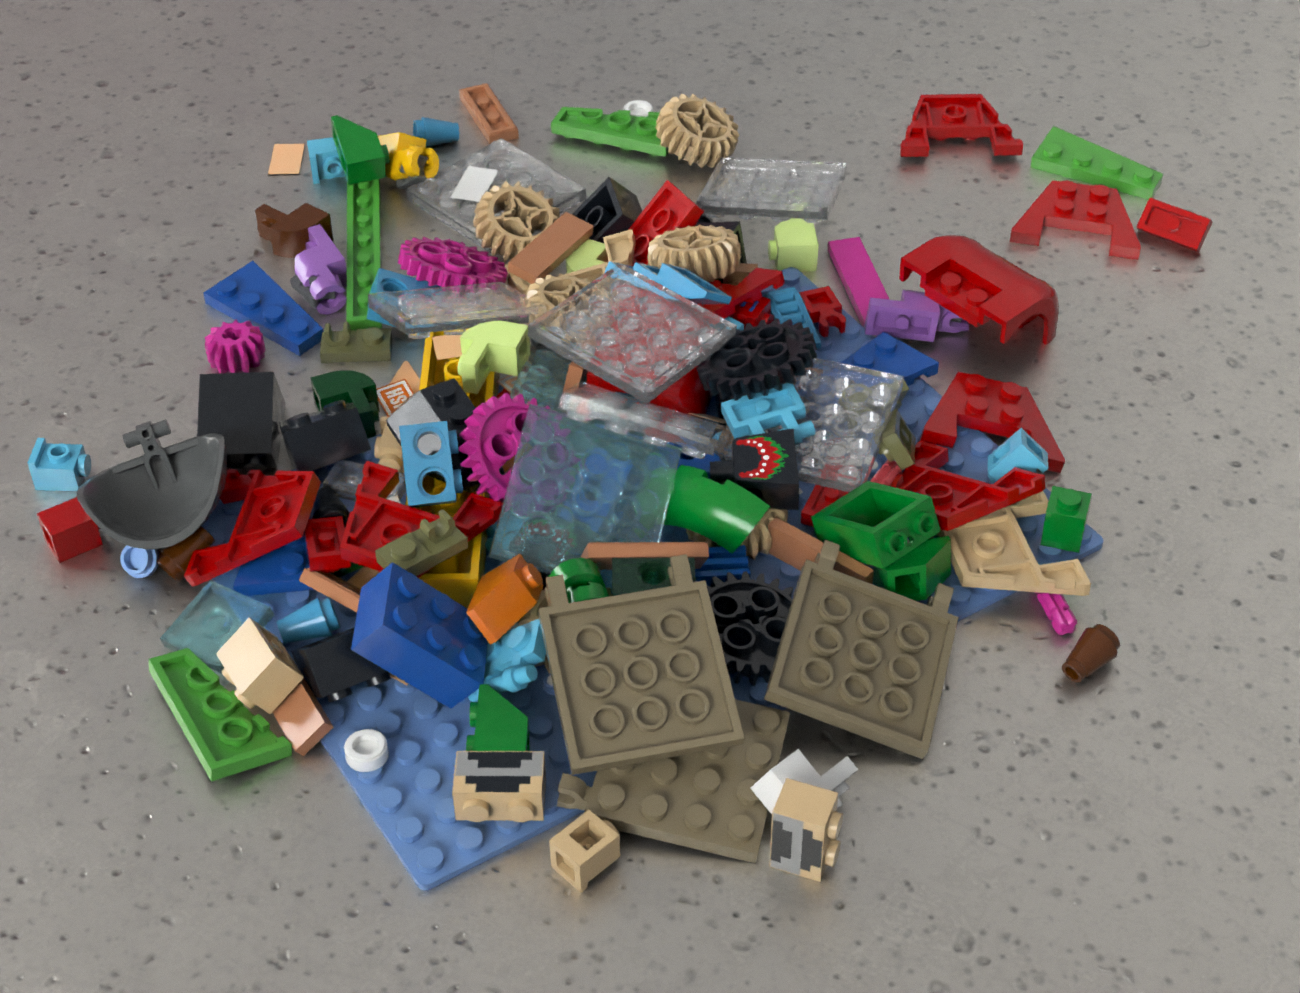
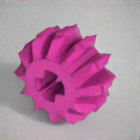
[204,319,266,374]

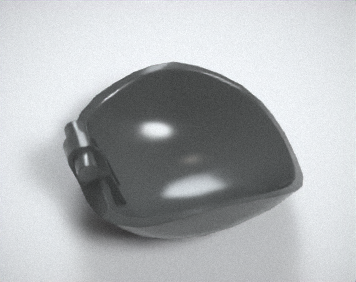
[77,419,227,550]

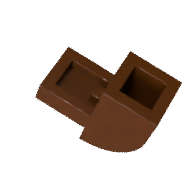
[255,203,334,258]

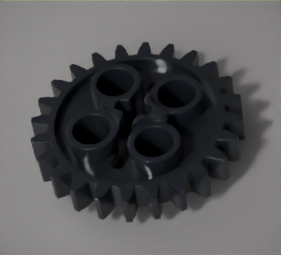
[696,319,817,401]
[707,571,794,686]

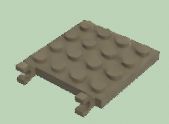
[764,540,959,759]
[538,554,745,775]
[557,699,790,864]

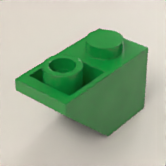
[873,536,951,601]
[466,684,530,751]

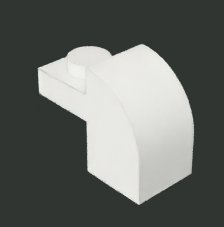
[751,749,858,814]

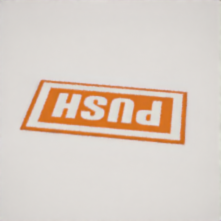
[377,379,414,417]

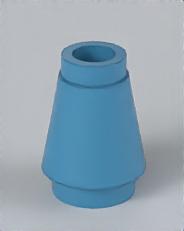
[413,117,459,147]
[277,597,341,644]

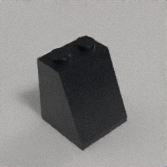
[197,372,285,472]

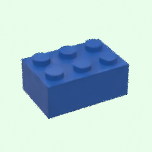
[351,562,488,709]

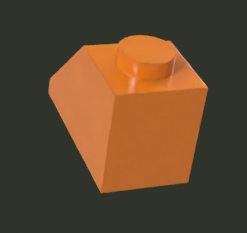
[466,554,543,645]

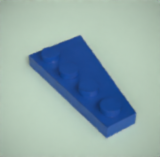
[203,261,324,356]
[798,331,939,425]
[233,505,314,597]

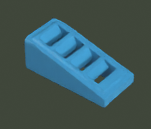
[764,287,822,349]

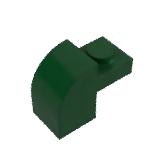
[310,370,380,439]

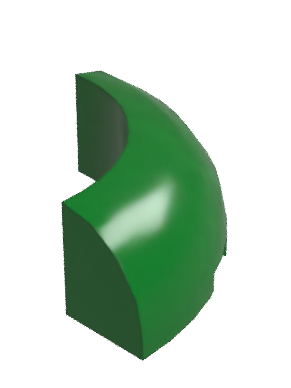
[632,465,770,554]

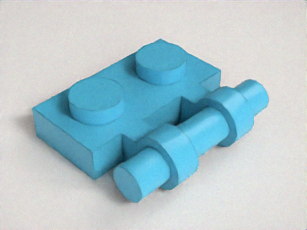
[721,383,815,445]
[468,619,546,702]

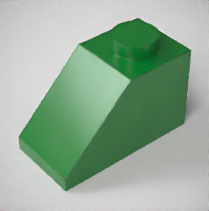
[331,115,390,185]
[1040,486,1092,553]

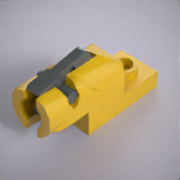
[378,132,439,189]

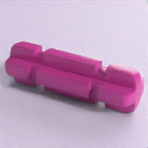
[1035,592,1077,636]

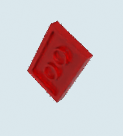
[628,180,704,267]

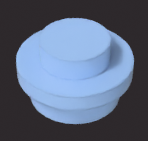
[120,545,159,578]

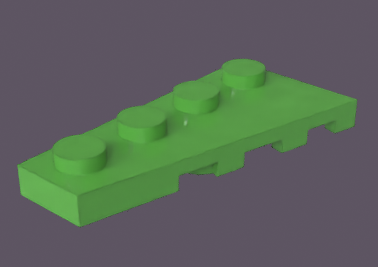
[551,107,668,157]
[1031,126,1163,200]
[149,648,292,782]

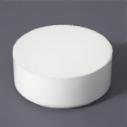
[623,100,653,117]
[344,729,389,772]

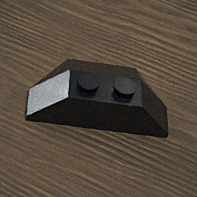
[386,378,505,493]

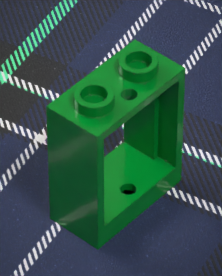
[811,481,941,569]

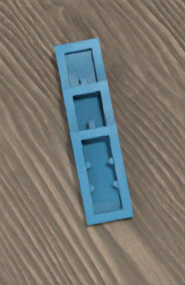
[604,261,732,304]

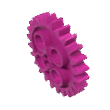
[398,237,508,296]
[458,393,579,518]

